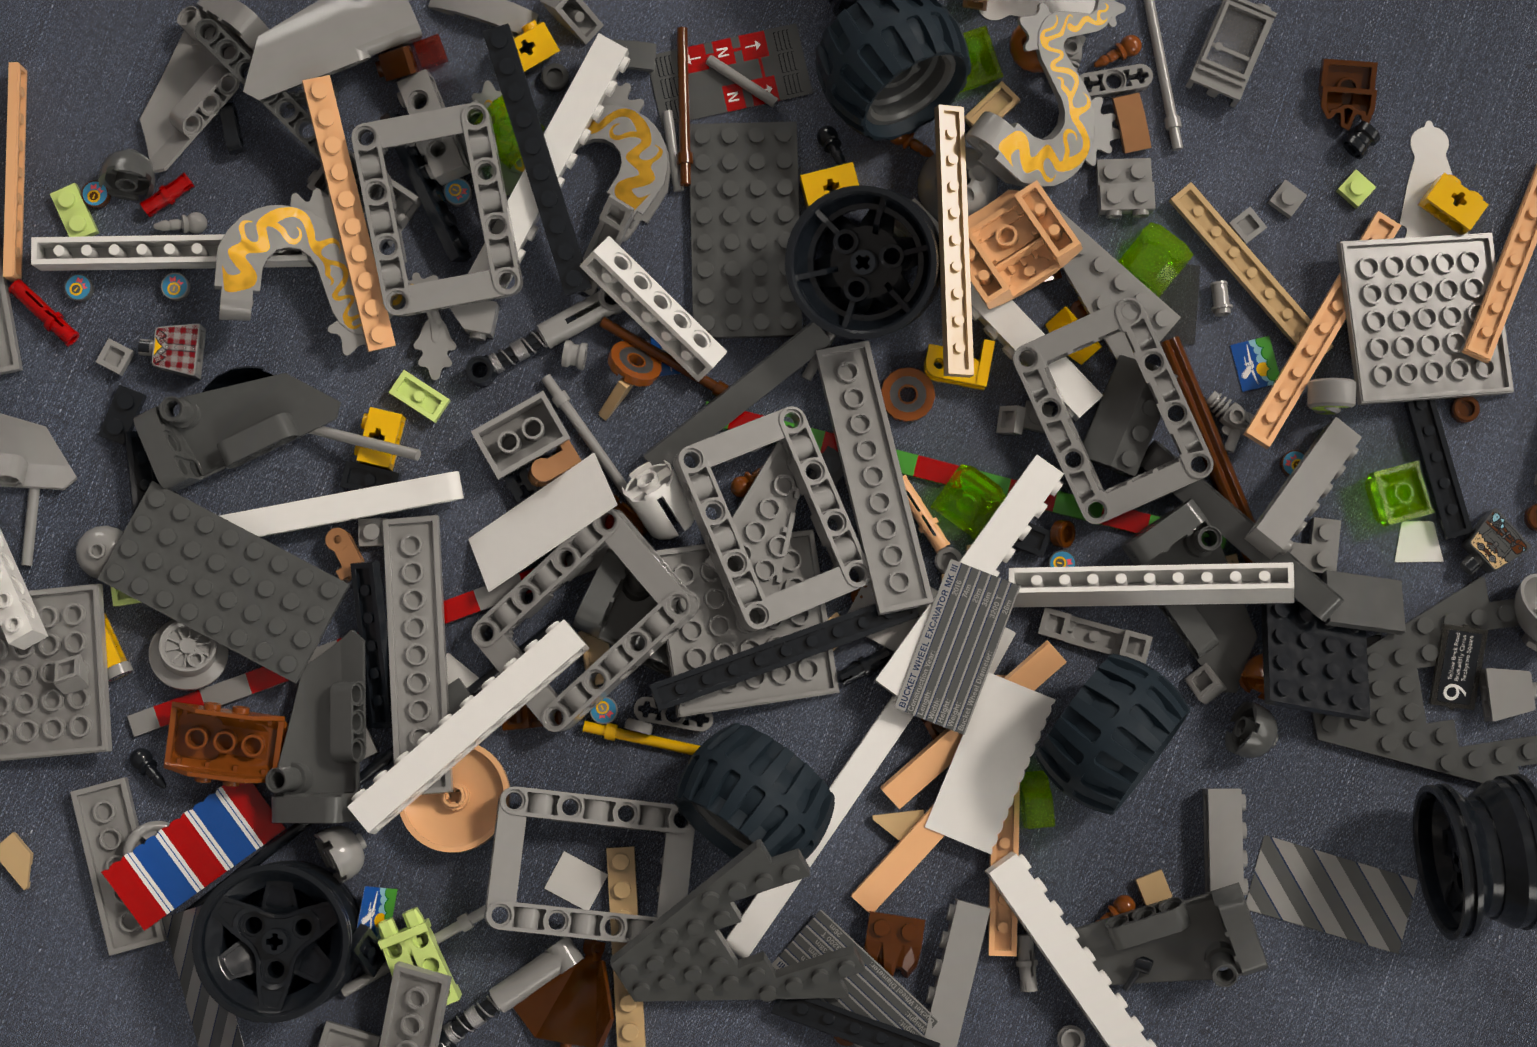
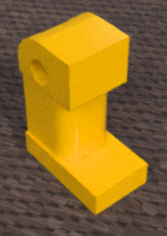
[924,339,995,391]

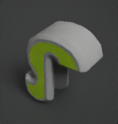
[1307,378,1356,415]

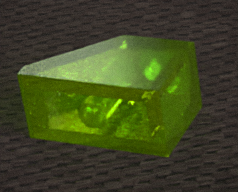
[1020,770,1056,829]

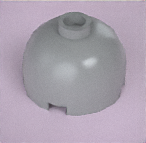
[76,525,123,579]
[314,826,367,884]

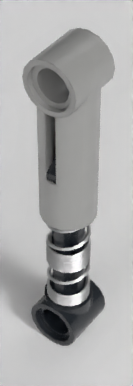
[466,288,624,387]
[438,937,583,1047]

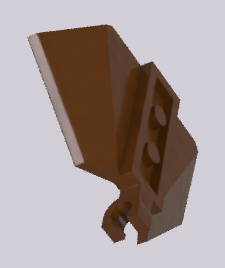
[513,939,614,1047]

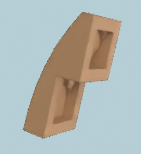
[1112,92,1152,153]

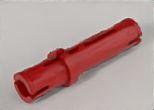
[8,279,80,346]

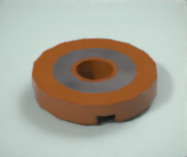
[608,341,662,386]
[881,367,935,422]

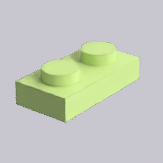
[50,183,99,237]
[389,370,451,423]

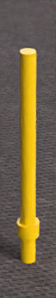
[583,721,700,755]

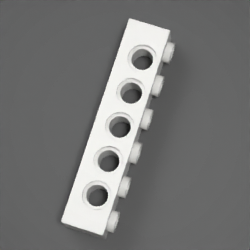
[580,236,727,382]
[0,529,48,650]

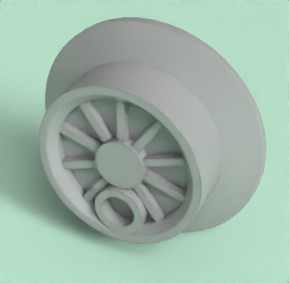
[149,619,229,690]

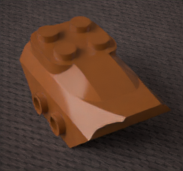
[163,702,289,787]

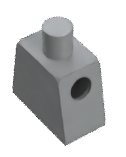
[1478,668,1537,722]

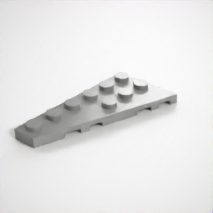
[1058,209,1181,362]
[703,425,800,597]

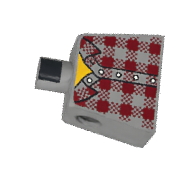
[138,324,206,380]

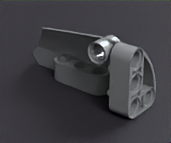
[139,0,269,173]

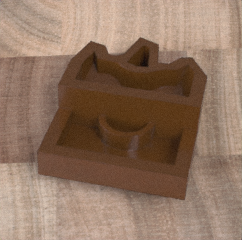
[1319,59,1378,130]
[863,911,925,978]

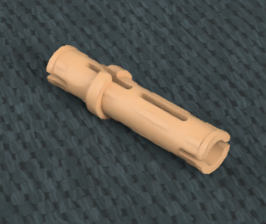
[903,475,951,553]

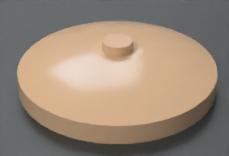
[400,745,511,853]

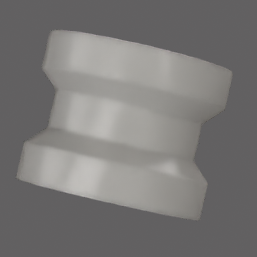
[561,340,588,370]

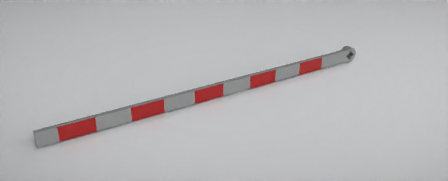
[127,544,611,737]

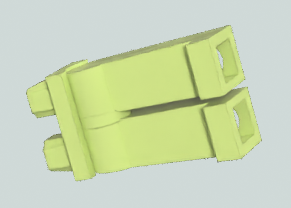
[378,907,462,1005]

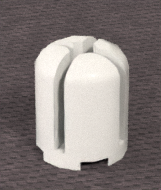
[622,460,695,540]

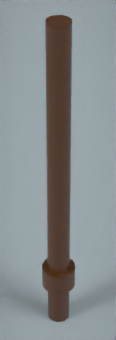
[677,27,693,187]
[599,317,729,397]

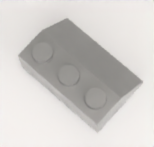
[471,391,571,480]

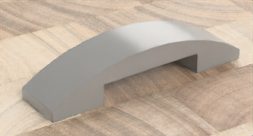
[428,0,539,36]
[583,195,634,296]
[1038,607,1153,664]

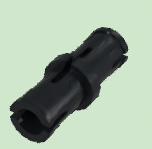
[836,646,891,687]

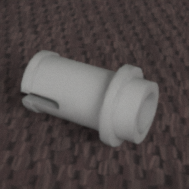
[1210,281,1233,317]

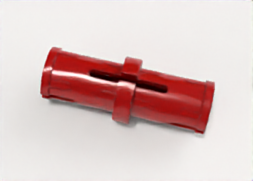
[139,172,195,218]

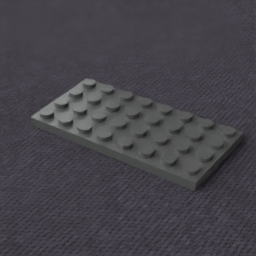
[690,122,802,339]
[97,481,350,684]

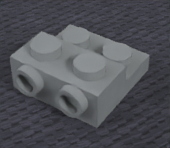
[1096,158,1156,219]

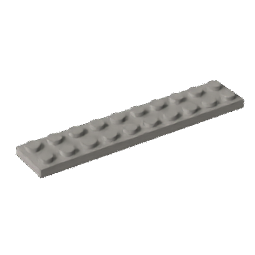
[815,341,934,616]
[383,515,453,795]

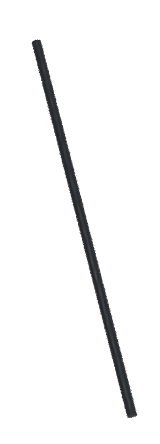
[184,623,551,911]

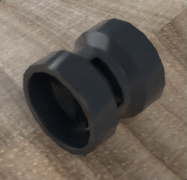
[1342,121,1381,159]

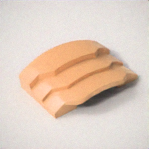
[968,180,1083,309]

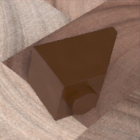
[375,46,419,82]

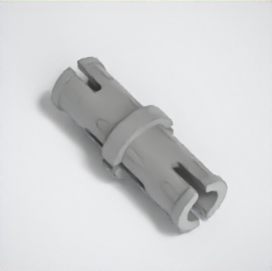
[1016,934,1038,992]

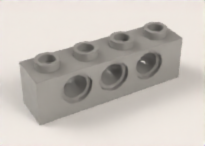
[397,69,471,186]

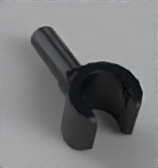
[1122,956,1154,992]

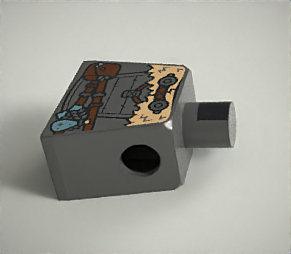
[1460,508,1532,575]

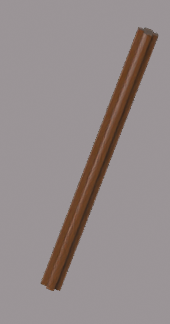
[1160,336,1256,563]

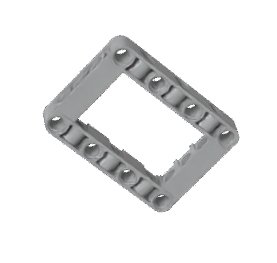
[351,102,523,317]
[1013,297,1214,524]
[673,406,870,632]
[471,509,698,732]
[484,786,695,943]

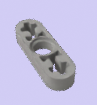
[1080,64,1153,99]
[634,697,714,732]

